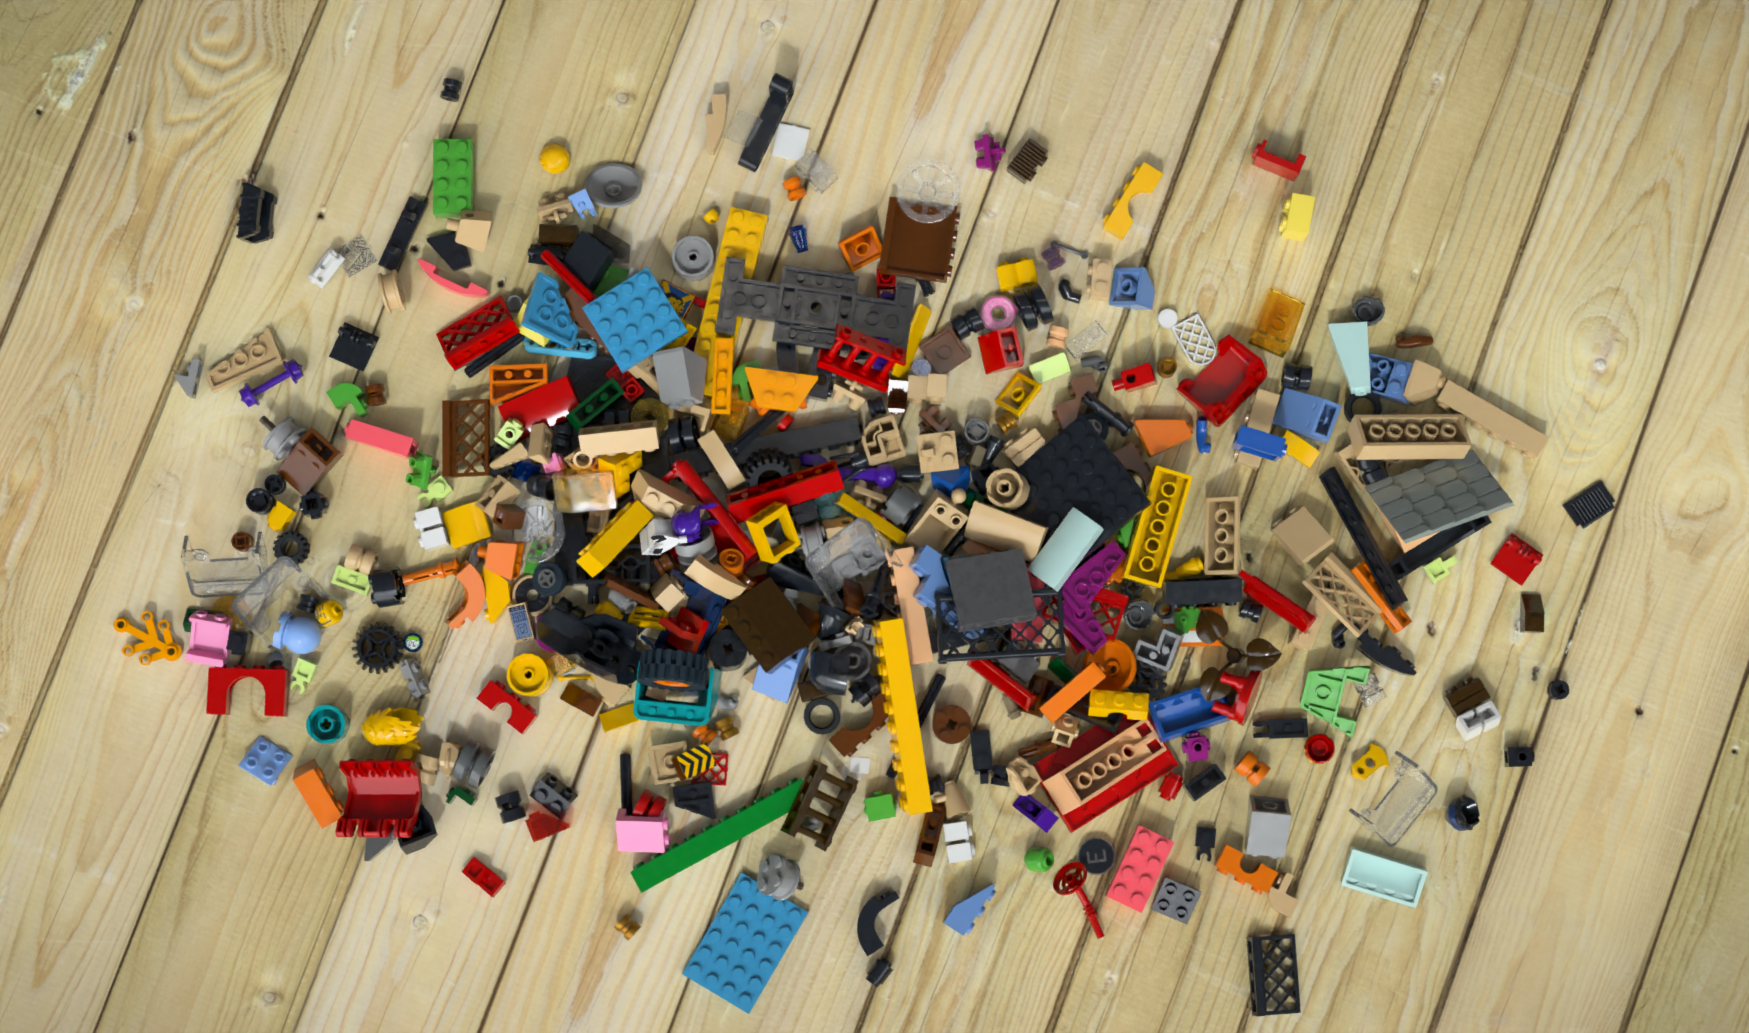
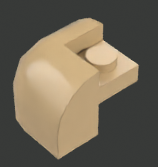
[862,414,906,466]

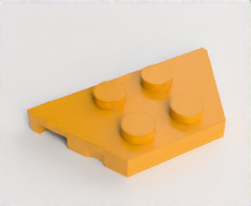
[745,367,818,413]

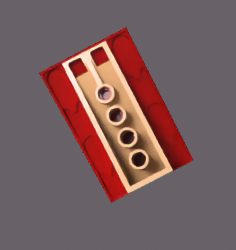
[1033,714,1179,833]

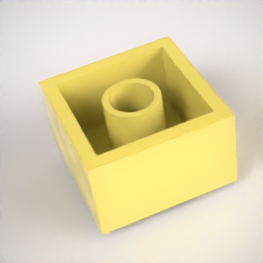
[1279,193,1315,241]

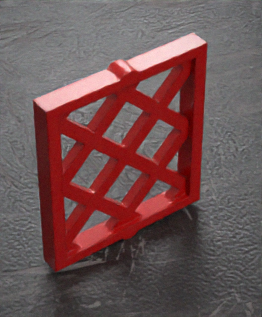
[691,753,728,786]

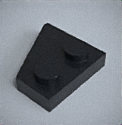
[426,231,472,271]
[672,781,716,819]

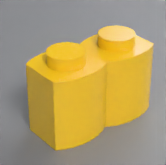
[995,257,1038,292]

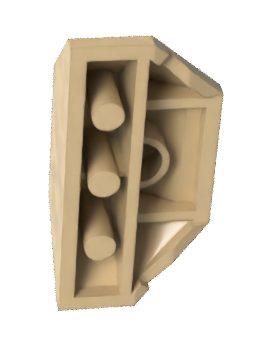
[631,469,705,520]

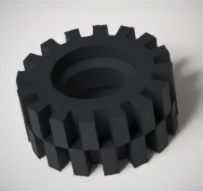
[482,443,518,478]
[273,531,310,566]

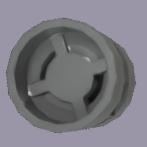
[964,418,989,445]

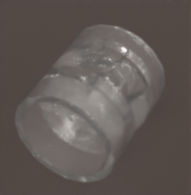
[1352,672,1387,708]

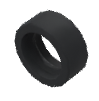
[1344,392,1382,422]
[804,698,840,735]

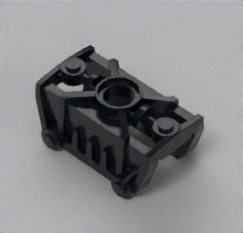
[236,183,278,244]

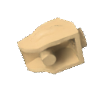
[439,740,462,780]
[1006,756,1042,796]

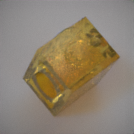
[546,653,579,678]

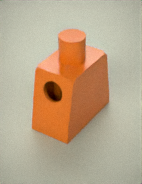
[477,540,525,580]

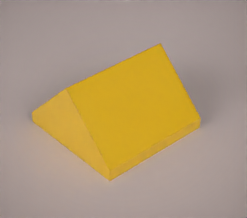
[995,372,1042,420]

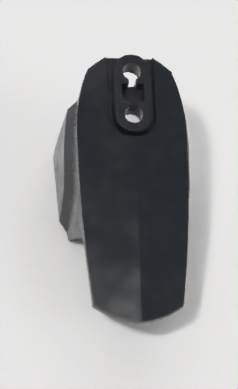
[536,608,641,685]

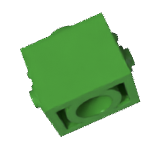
[864,790,897,822]

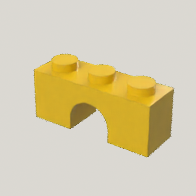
[1088,689,1149,721]

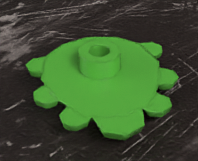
[1174,605,1200,634]

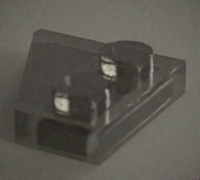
[593,224,631,264]

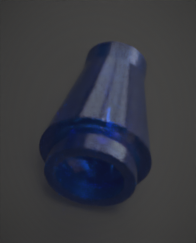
[788,224,809,253]

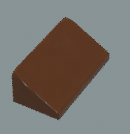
[1021,674,1054,718]

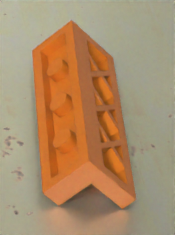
[1350,560,1412,634]

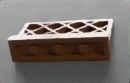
[442,399,490,479]

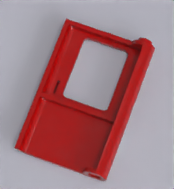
[630,458,757,566]

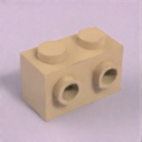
[1086,259,1112,302]

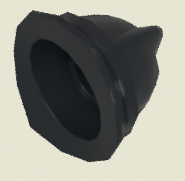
[818,601,852,637]

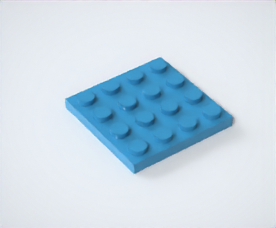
[582,267,688,373]

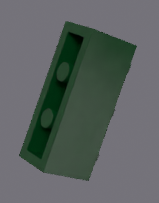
[566,377,625,431]

